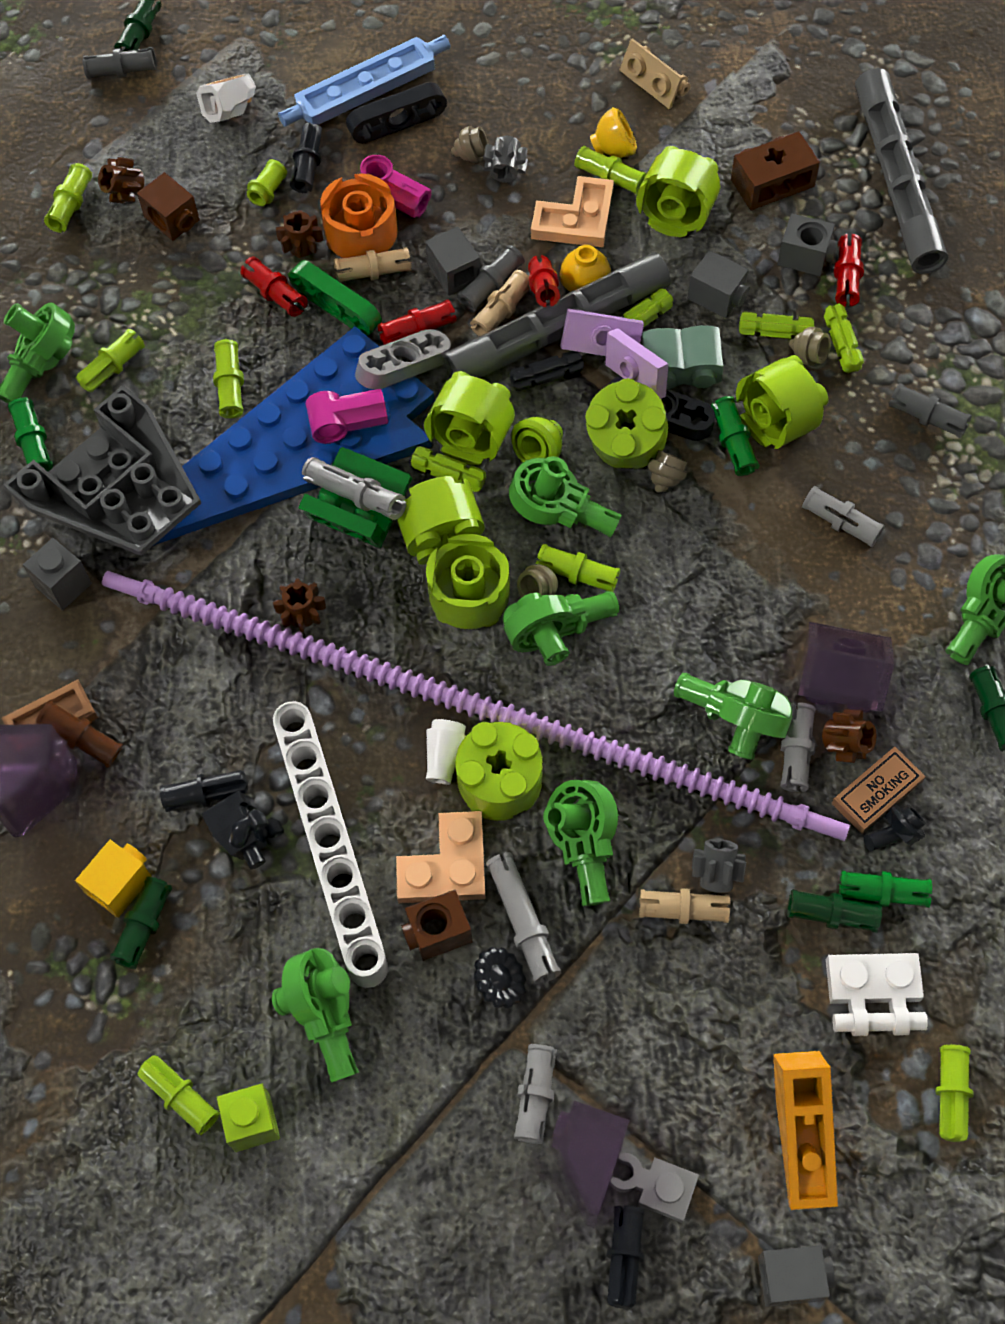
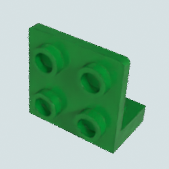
[298,447,412,549]

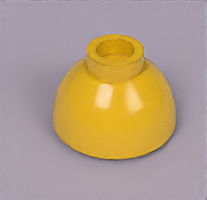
[590,107,637,158]
[560,244,611,292]

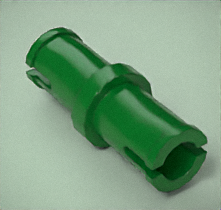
[711,396,760,476]
[8,397,53,472]
[839,870,932,908]

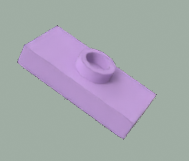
[560,309,644,356]
[605,328,668,399]

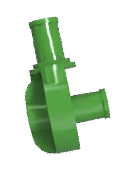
[0,302,75,404]
[509,457,622,538]
[945,554,1005,665]
[503,591,619,666]
[674,673,793,760]
[543,780,618,906]
[272,948,359,1082]

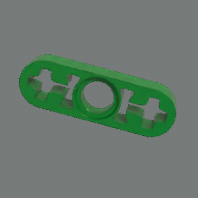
[288,260,382,336]

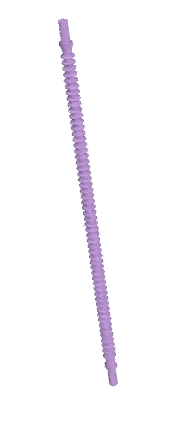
[102,571,850,841]

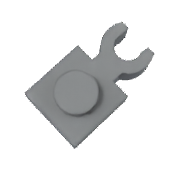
[610,1153,699,1223]

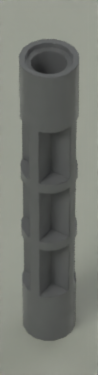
[855,68,949,274]
[443,252,671,379]

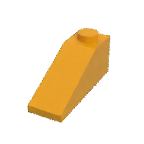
[773,1051,838,1210]

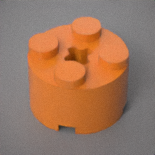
[320,173,398,258]

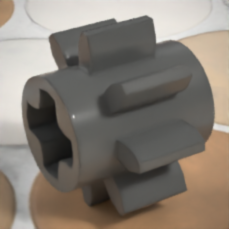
[484,136,528,182]
[692,839,746,892]

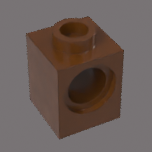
[137,172,200,241]
[401,890,472,961]

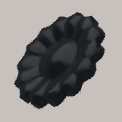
[474,947,527,1009]

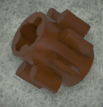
[98,157,145,204]
[276,210,324,258]
[273,578,326,632]
[822,709,877,763]

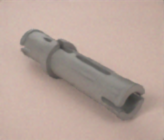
[302,457,406,520]
[486,852,561,984]

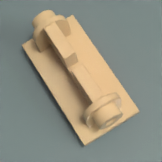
[619,39,691,109]

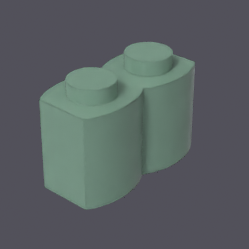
[642,325,723,390]

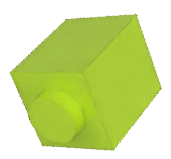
[217,1083,280,1153]

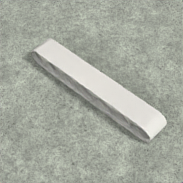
[273,701,388,988]

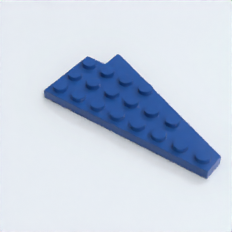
[153,326,435,546]

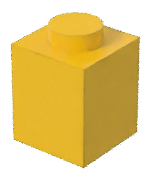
[75,840,152,918]

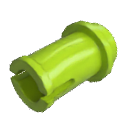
[247,159,288,206]

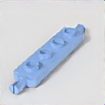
[278,35,450,127]

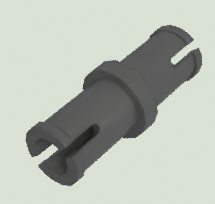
[82,47,157,79]
[457,245,525,312]
[889,383,972,438]

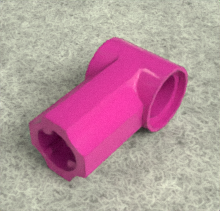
[360,155,431,218]
[306,389,388,444]

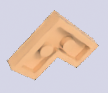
[531,176,614,248]
[396,811,486,904]

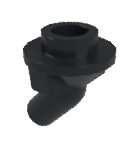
[864,804,926,851]

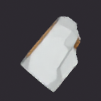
[196,74,256,123]

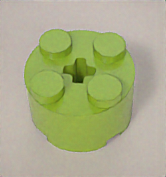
[636,146,720,237]
[736,355,828,449]
[424,371,515,465]
[585,378,668,469]
[397,476,485,565]
[426,534,510,629]
[455,722,542,821]

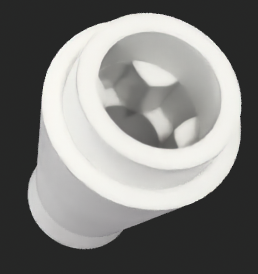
[426,719,466,785]

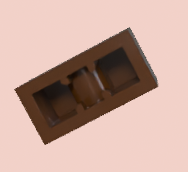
[731,131,820,211]

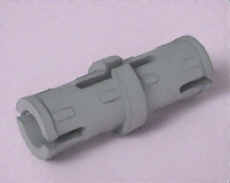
[802,486,885,547]
[780,703,816,792]
[514,1044,557,1144]

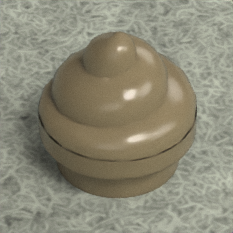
[451,126,489,163]
[789,327,831,366]
[648,450,688,493]
[517,564,558,598]

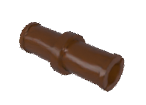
[35,700,123,768]

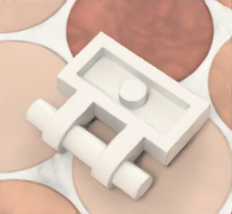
[826,953,928,1036]

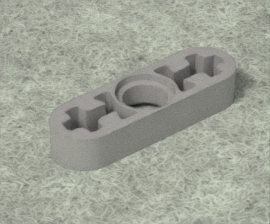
[355,329,451,390]

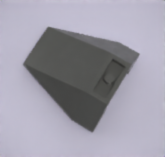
[3,385,201,556]

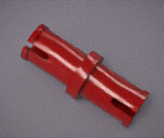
[834,234,864,307]
[528,255,560,307]
[240,256,308,317]
[378,299,456,345]

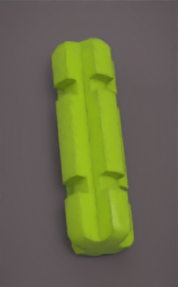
[623,288,674,328]
[824,303,864,373]
[739,312,814,339]
[411,446,486,492]

